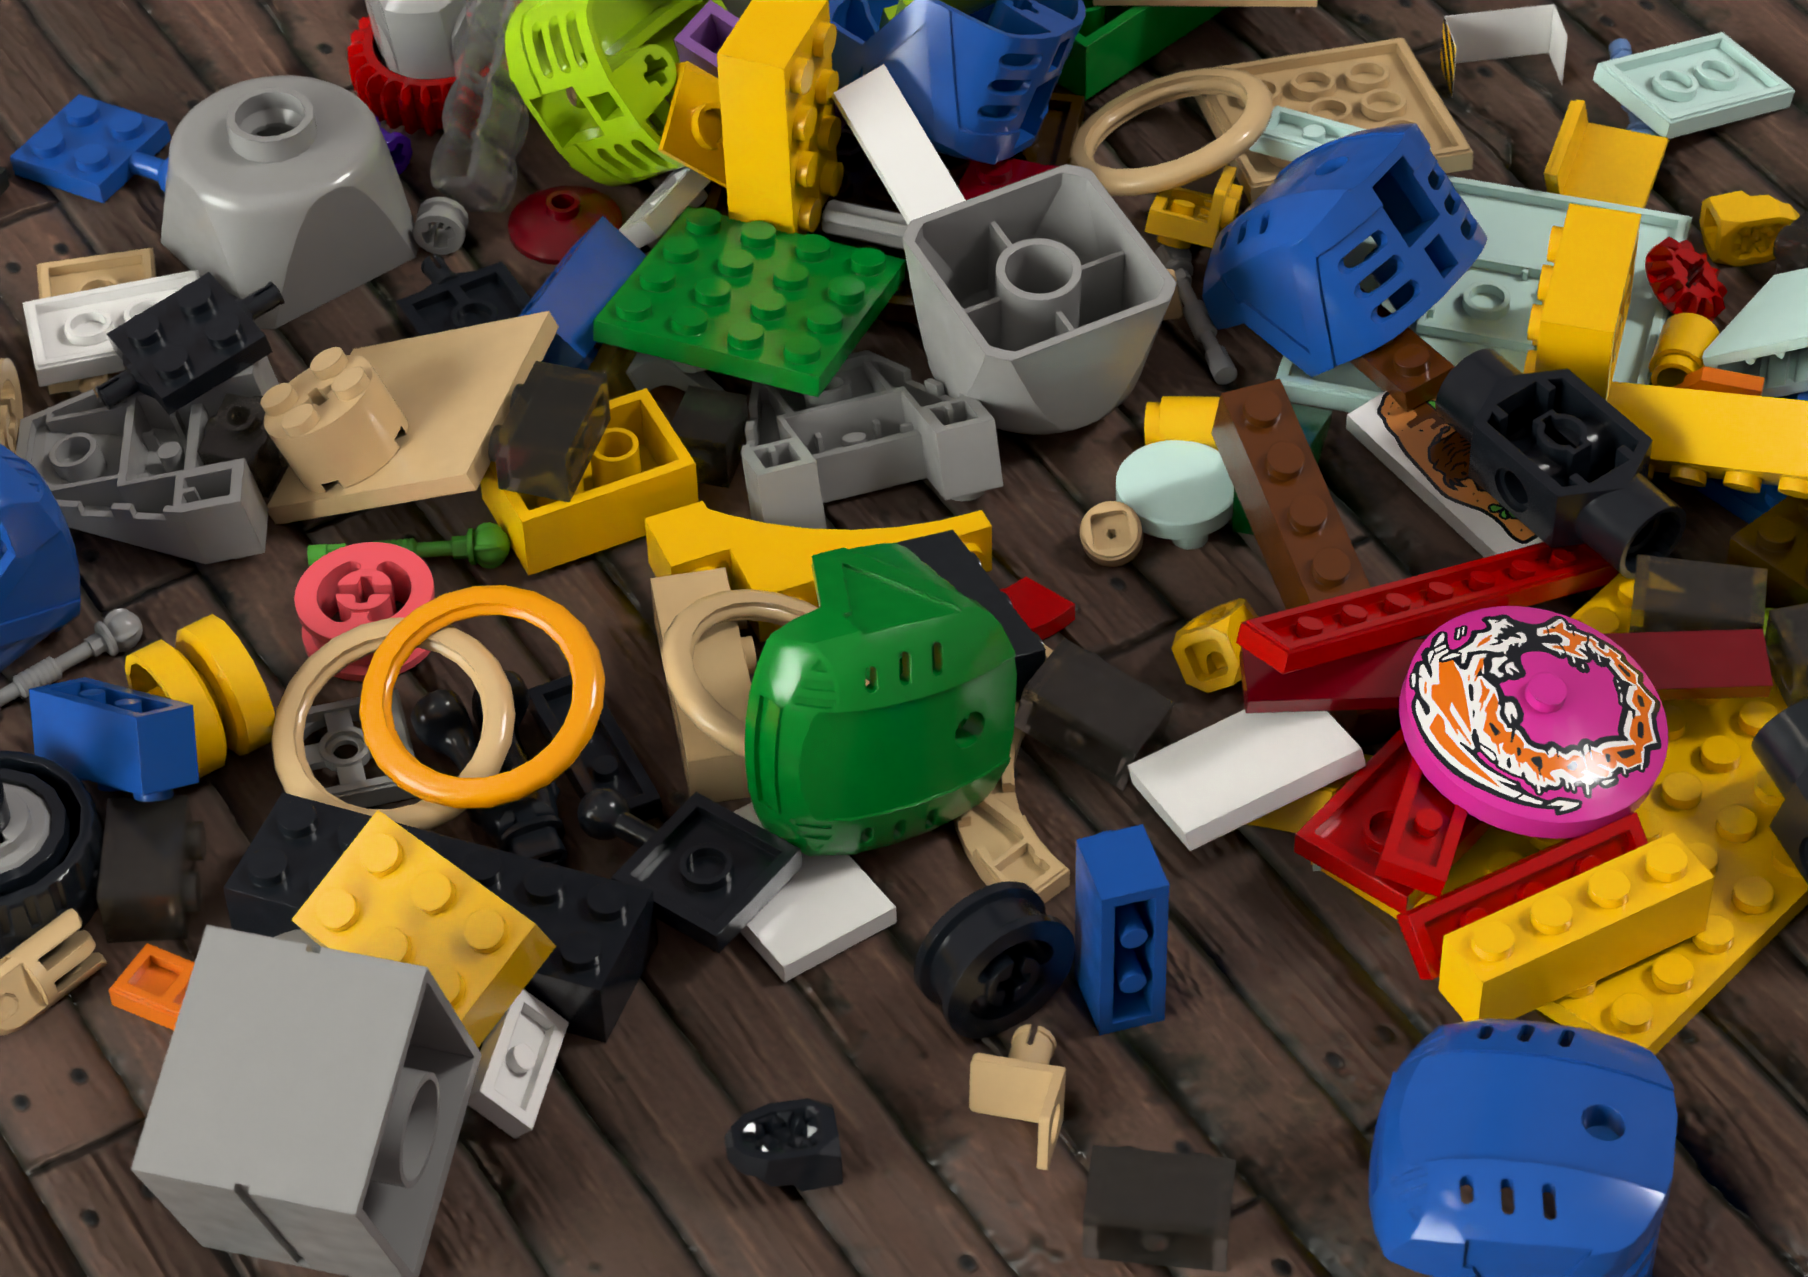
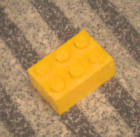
[1523,203,1641,401]
[480,388,699,576]
[292,810,556,1048]

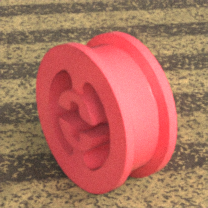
[294,542,435,682]

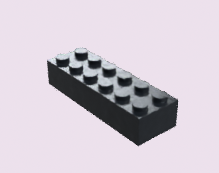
[224,792,658,1043]

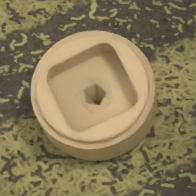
[1080,501,1144,567]

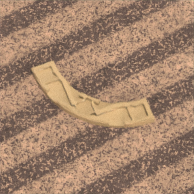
[953,643,1072,904]

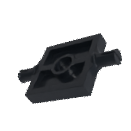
[396,254,531,337]
[95,272,285,415]

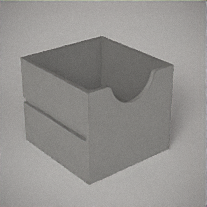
[131,925,482,1277]

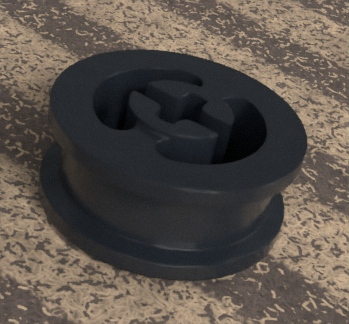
[914,881,1075,1039]

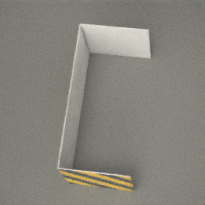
[1440,4,1568,97]

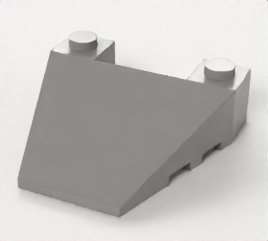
[741,350,1003,529]
[16,356,279,564]

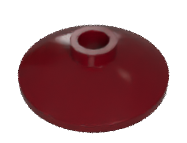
[508,185,623,265]

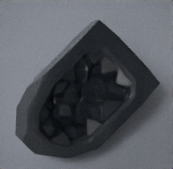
[724,1098,843,1192]

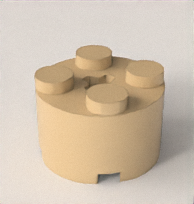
[260,347,409,493]

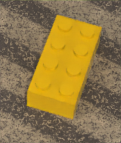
[717,0,843,235]

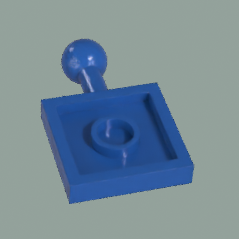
[10,94,171,204]

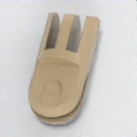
[0,908,108,1036]

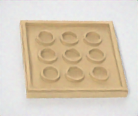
[1194,38,1473,204]
[267,311,559,524]

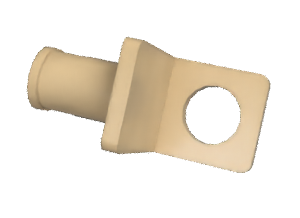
[969,1024,1066,1171]

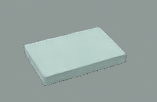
[1593,32,1795,139]

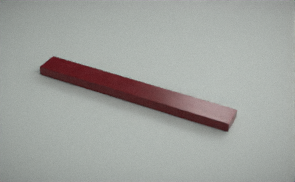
[1239,629,1773,713]

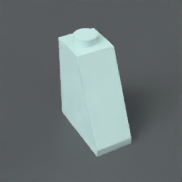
[1702,268,1808,398]

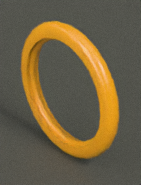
[359,585,605,809]

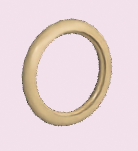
[1069,68,1273,196]
[661,589,870,758]
[271,618,516,831]

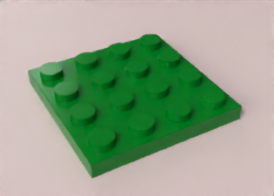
[593,207,906,398]

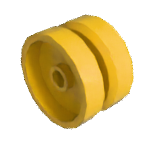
[124,614,275,778]

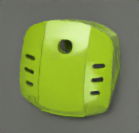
[505,0,728,187]

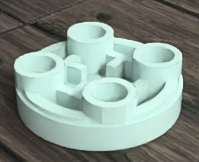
[1116,440,1234,550]

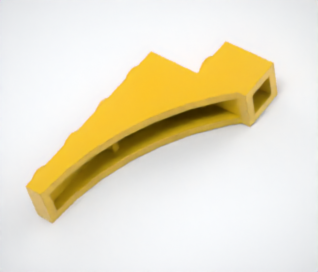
[645,501,992,642]

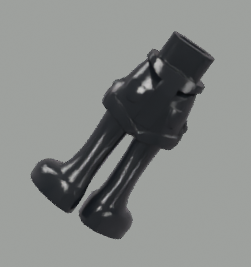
[410,670,568,865]

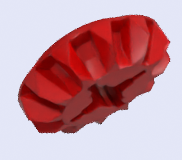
[1645,237,1728,321]

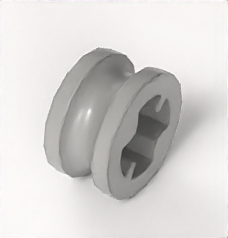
[413,197,469,255]

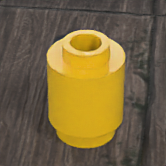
[1649,313,1720,387]
[1144,396,1220,450]

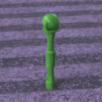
[307,522,510,569]

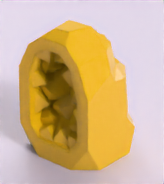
[1699,190,1805,267]
[1171,598,1259,693]

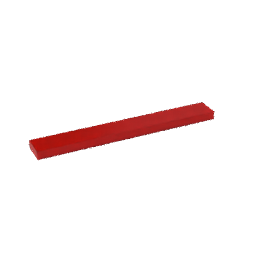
[1236,542,1619,674]

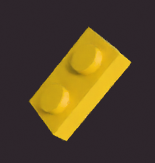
[1144,165,1244,249]

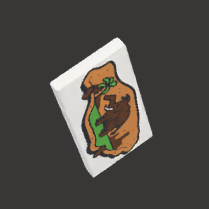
[1346,391,1543,558]

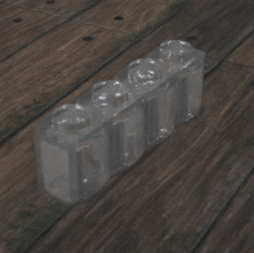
[430,0,529,212]

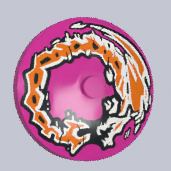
[1399,606,1668,839]

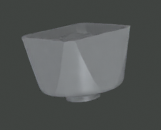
[161,75,419,329]
[903,164,1177,434]

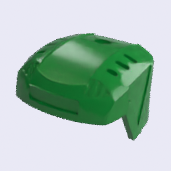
[745,543,1017,856]

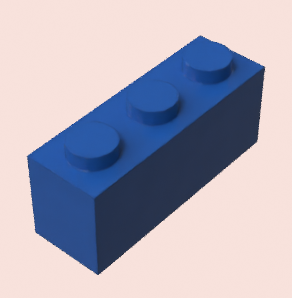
[517,216,646,389]
[29,677,199,802]
[1075,824,1169,1036]

